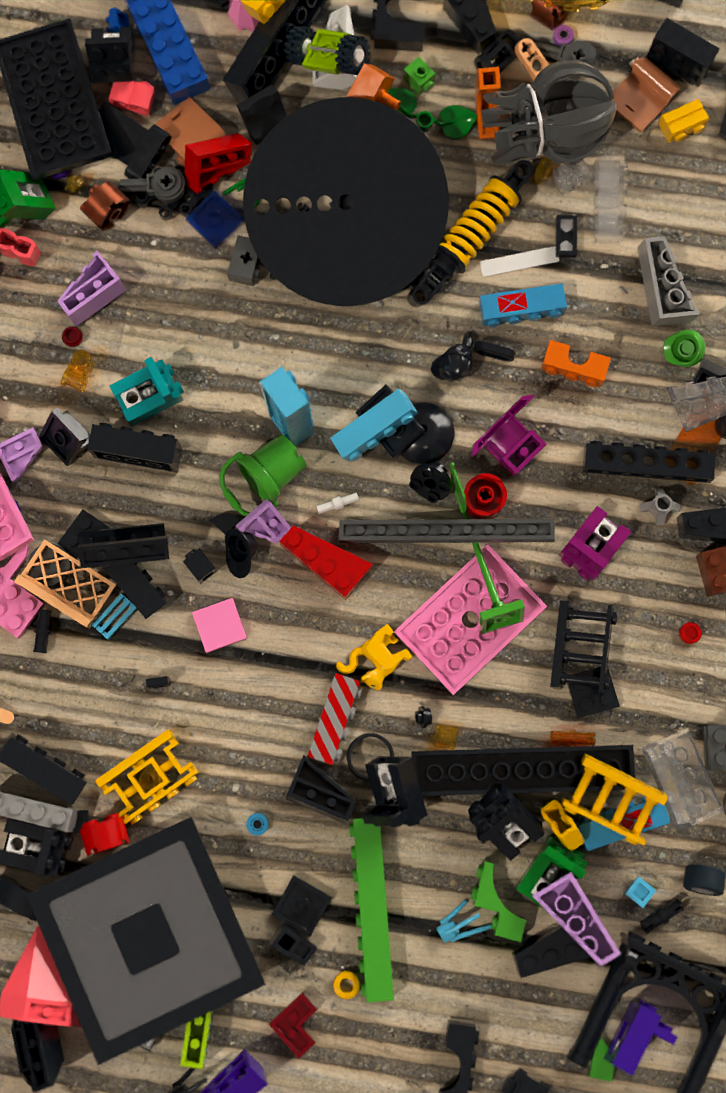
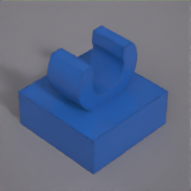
[105,7,129,33]

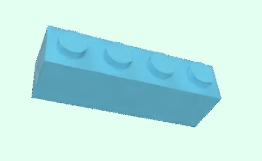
[330,389,418,462]

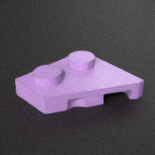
[0,428,44,483]
[236,499,291,544]

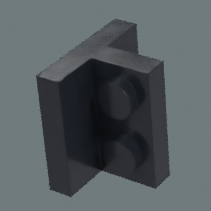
[39,408,90,466]

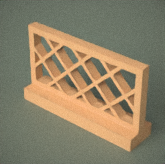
[14,539,117,629]

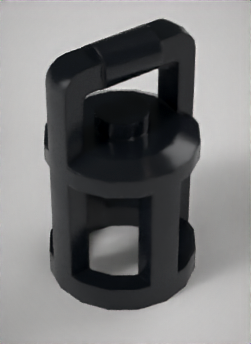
[474,29,527,73]

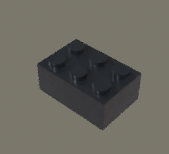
[647,18,720,87]

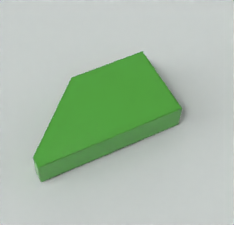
[589,1037,615,1082]

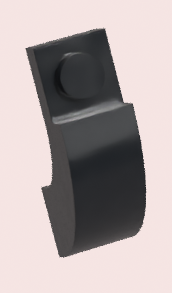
[0,874,36,922]

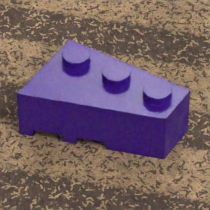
[199,1049,268,1093]

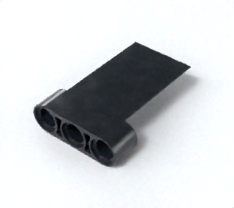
[99,100,172,179]

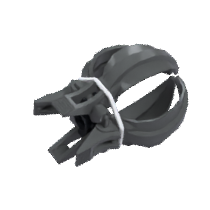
[481,60,617,165]

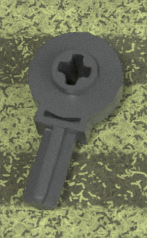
[534,40,596,67]
[119,167,186,203]

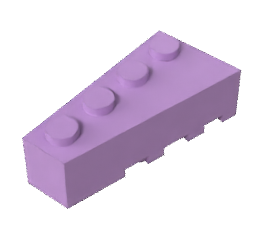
[533,873,621,966]

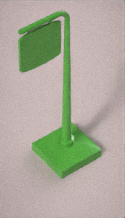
[450,462,525,634]

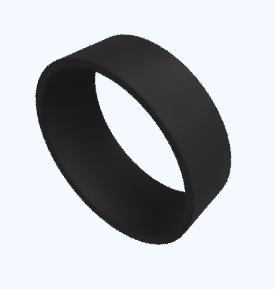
[347,733,394,781]

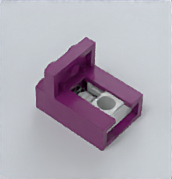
[558,506,631,581]

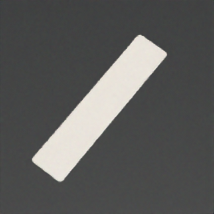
[480,246,559,277]

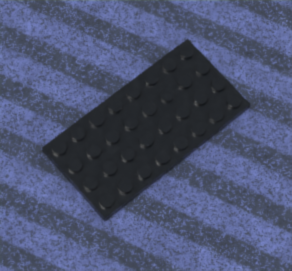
[0,18,113,181]

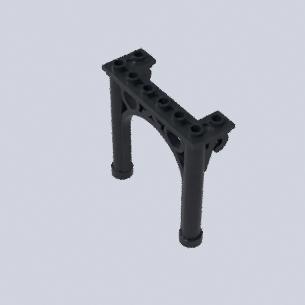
[566,931,726,1093]

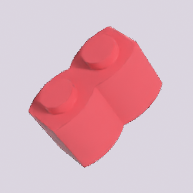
[108,81,156,116]
[0,228,42,266]

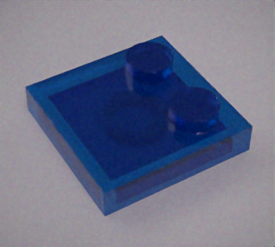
[185,190,244,250]

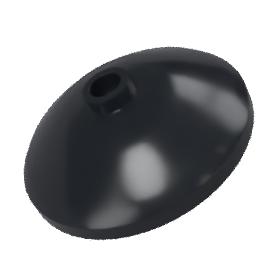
[401,402,455,464]

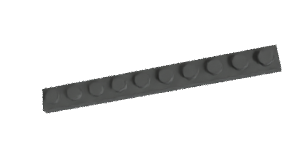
[338,519,555,543]

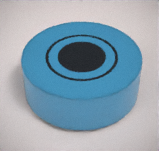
[246,813,269,835]

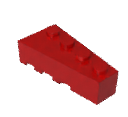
[279,525,373,600]

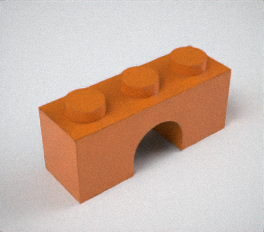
[541,340,611,387]

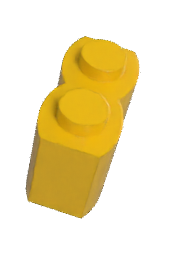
[541,800,584,852]

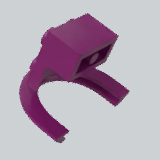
[470,395,547,477]

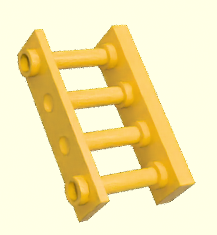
[561,754,668,846]

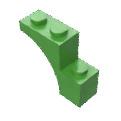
[470,861,526,942]

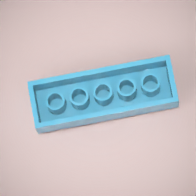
[260,367,314,447]

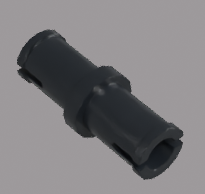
[33,609,52,653]
[639,898,684,934]

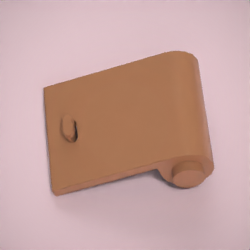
[613,56,682,133]
[151,97,226,167]

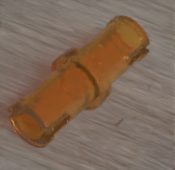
[550,730,596,747]

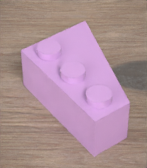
[57,250,126,326]

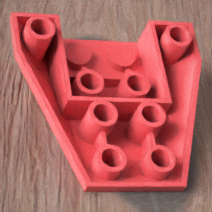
[0,926,82,1027]

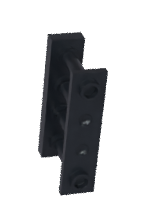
[78,523,169,568]
[550,601,617,695]

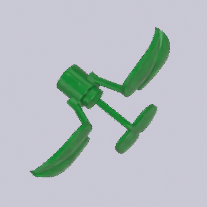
[388,87,477,140]

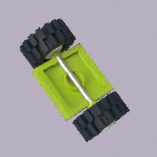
[284,26,371,75]

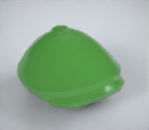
[663,330,706,367]

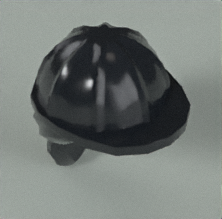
[431,331,473,382]

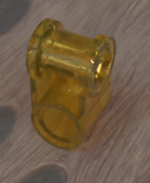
[61,349,95,393]

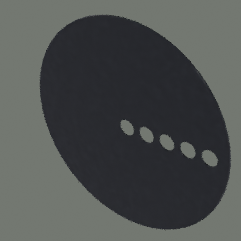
[243,97,449,306]

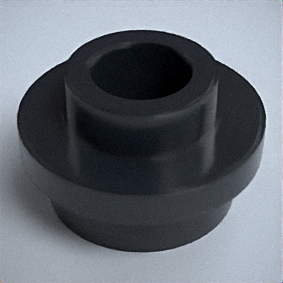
[415,706,432,728]

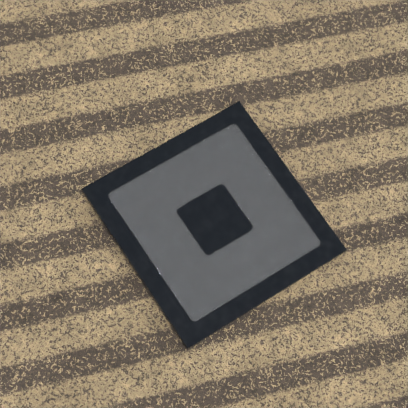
[26,817,266,1065]

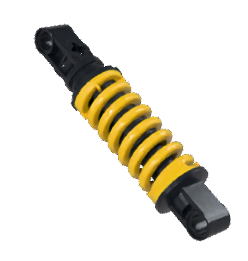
[407,160,533,307]

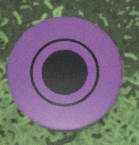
[553,25,574,47]

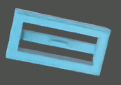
[92,593,137,640]

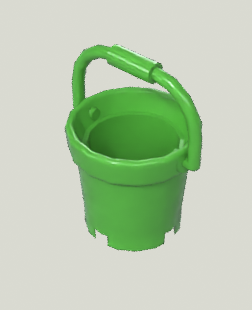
[219,434,307,516]

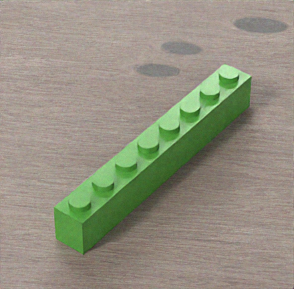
[349,818,394,1002]

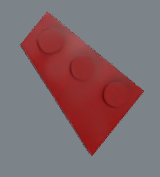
[184,133,252,194]

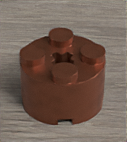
[530,0,575,30]
[80,181,130,231]

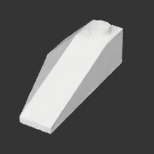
[312,5,358,90]

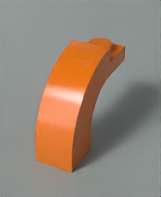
[475,67,501,140]

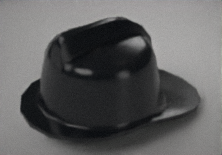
[225,528,257,578]

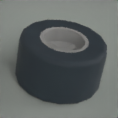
[683,864,726,896]

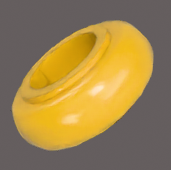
[333,971,361,999]

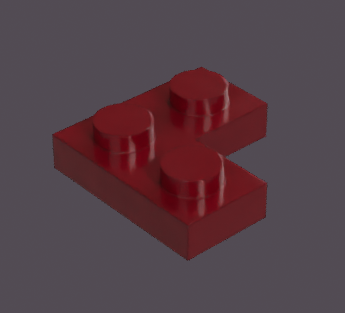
[269,992,317,1059]

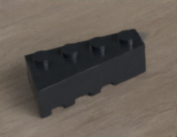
[512,908,594,978]

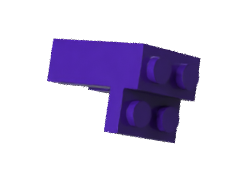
[603,1000,678,1076]

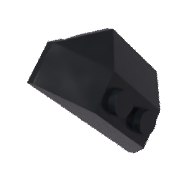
[11,1019,65,1093]

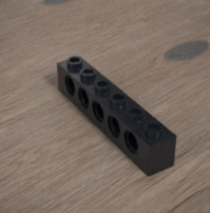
[583,441,716,483]

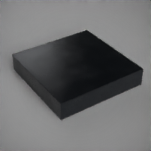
[272,875,332,937]

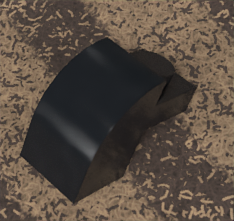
[269,922,317,966]

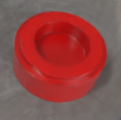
[679,622,702,644]

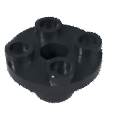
[409,462,452,503]

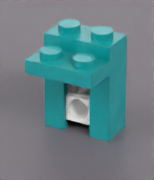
[109,356,184,427]

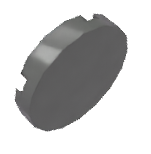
[28,543,71,586]

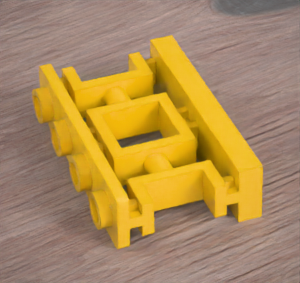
[95,729,199,825]

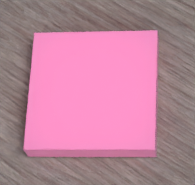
[192,598,247,653]

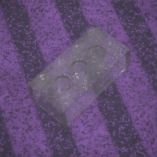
[641,728,724,830]

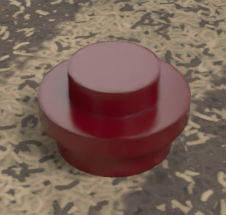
[62,326,83,347]

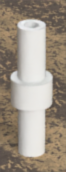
[316,493,359,514]

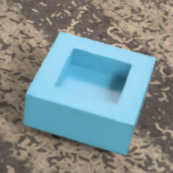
[624,876,656,908]

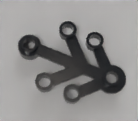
[134,164,214,220]

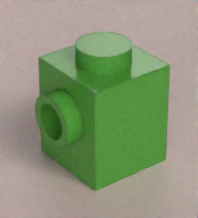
[403,57,435,96]

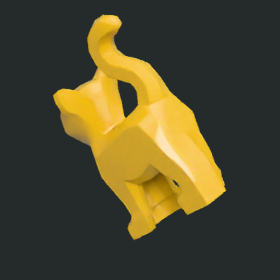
[336,624,413,691]

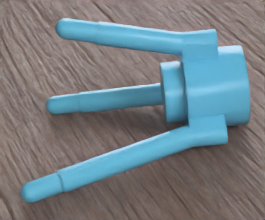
[437,900,491,943]

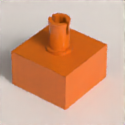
[346,63,401,111]

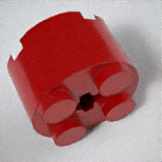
[464,473,507,519]
[80,813,130,856]

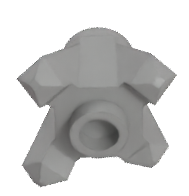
[640,488,680,525]

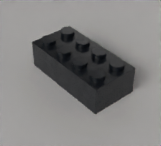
[87,423,182,473]

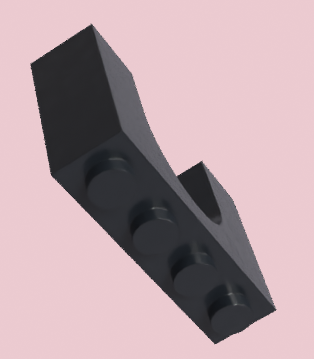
[370,0,424,52]

